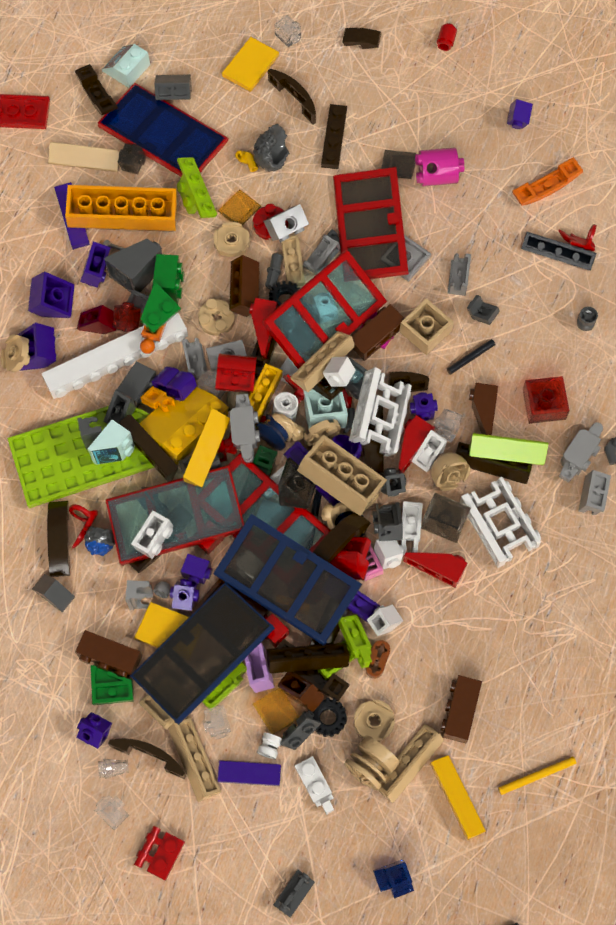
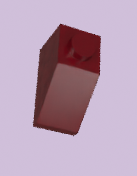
[77,305,120,334]

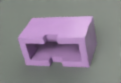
[242,643,275,693]

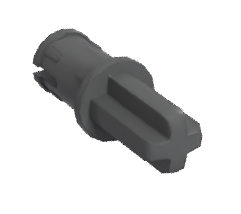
[265,253,283,289]

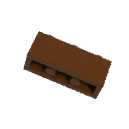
[229,255,260,317]
[350,304,405,361]
[75,630,142,678]
[440,675,482,744]

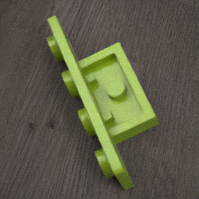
[176,157,217,218]

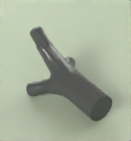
[344,408,355,434]

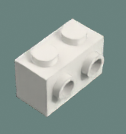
[131,510,173,559]

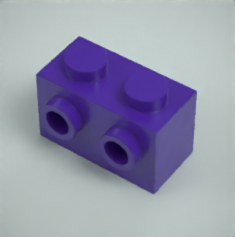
[80,241,111,288]

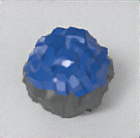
[84,526,115,556]

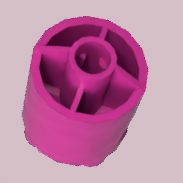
[415,147,465,187]

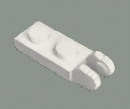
[401,501,423,555]

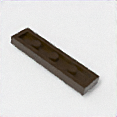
[321,104,347,169]

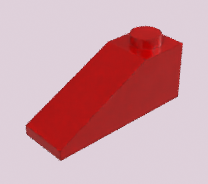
[249,298,279,359]
[398,415,435,473]
[403,552,468,588]

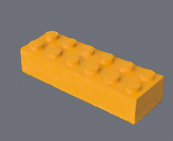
[65,185,177,231]

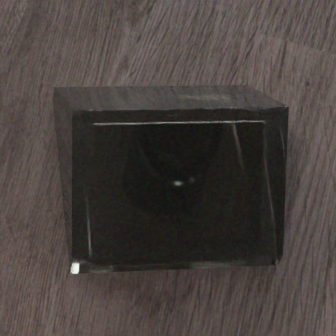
[278,457,316,509]
[421,493,471,543]

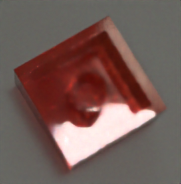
[522,376,570,424]

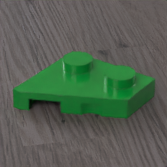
[140,283,181,334]
[91,665,134,705]

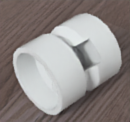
[272,392,298,422]

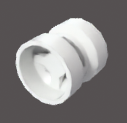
[257,732,283,760]

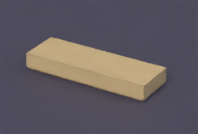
[281,235,305,286]

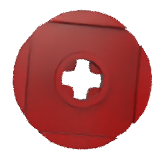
[253,204,289,240]

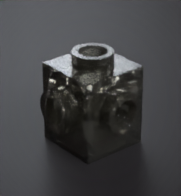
[117,143,146,174]

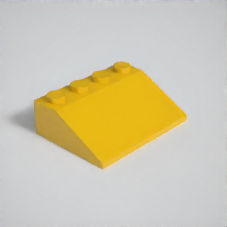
[139,387,229,465]

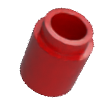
[437,23,457,51]

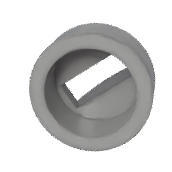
[153,581,170,598]

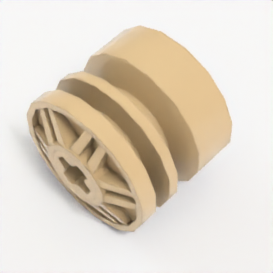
[344,735,400,791]

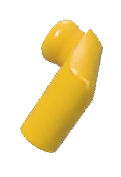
[235,150,258,172]

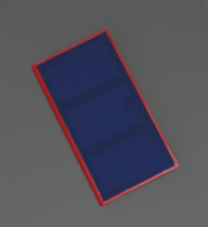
[98,83,229,177]

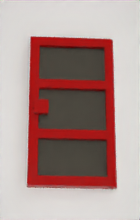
[333,167,409,282]

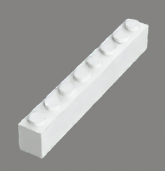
[41,313,188,399]

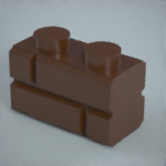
[278,672,325,712]

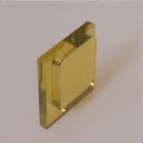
[218,189,261,226]
[253,688,299,735]

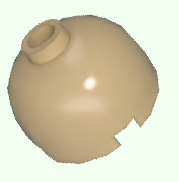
[431,453,471,491]

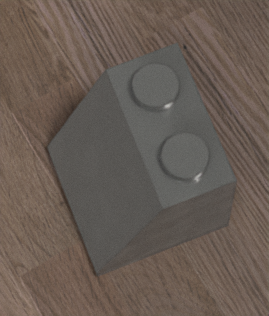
[104,239,162,292]

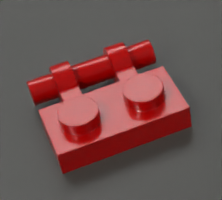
[134,826,185,881]

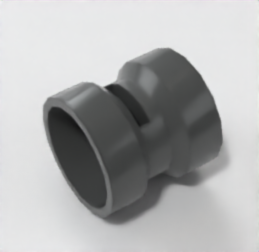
[577,307,598,331]

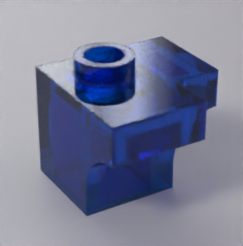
[373,859,414,899]

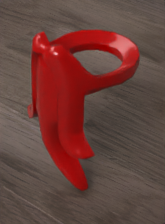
[559,224,597,251]
[69,504,98,548]

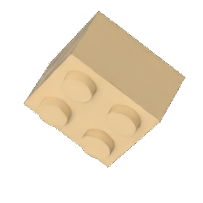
[400,299,454,355]

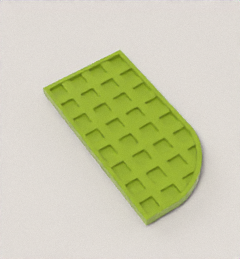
[7,406,155,508]

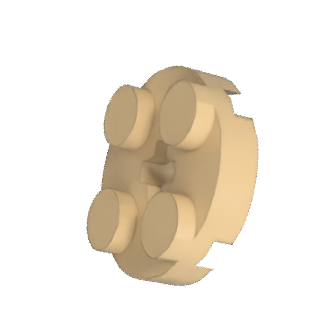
[213,222,250,257]
[198,299,235,336]
[0,334,30,372]
[303,419,341,447]
[354,700,395,742]

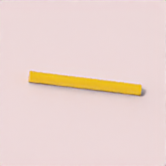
[498,756,577,795]

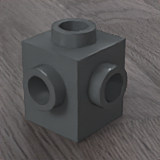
[379,468,406,497]

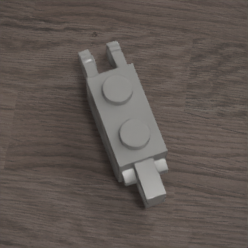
[230,394,260,463]
[559,422,603,483]

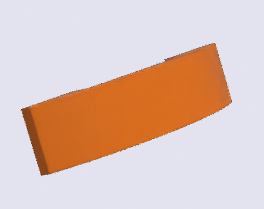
[512,157,583,206]

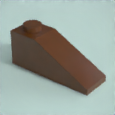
[469,383,498,435]

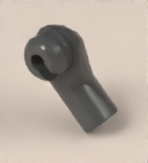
[605,437,616,465]

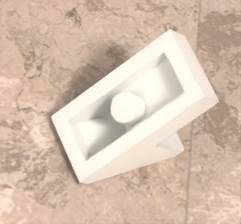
[411,430,447,472]

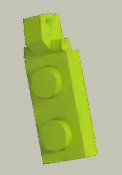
[338,614,372,668]
[202,662,247,711]

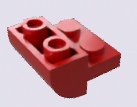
[215,353,257,393]
[327,537,371,580]

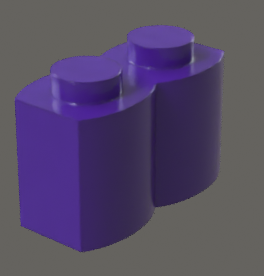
[151,367,197,401]

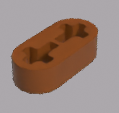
[366,640,390,679]

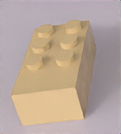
[297,435,387,516]

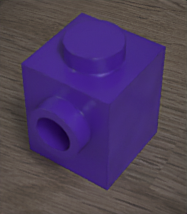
[507,99,533,129]
[181,554,213,585]

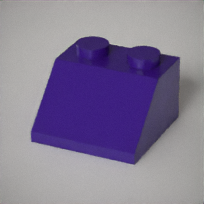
[28,271,75,318]
[17,322,56,371]

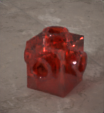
[112,302,141,332]

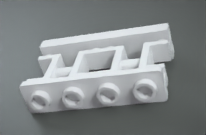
[349,367,412,457]
[459,477,541,568]

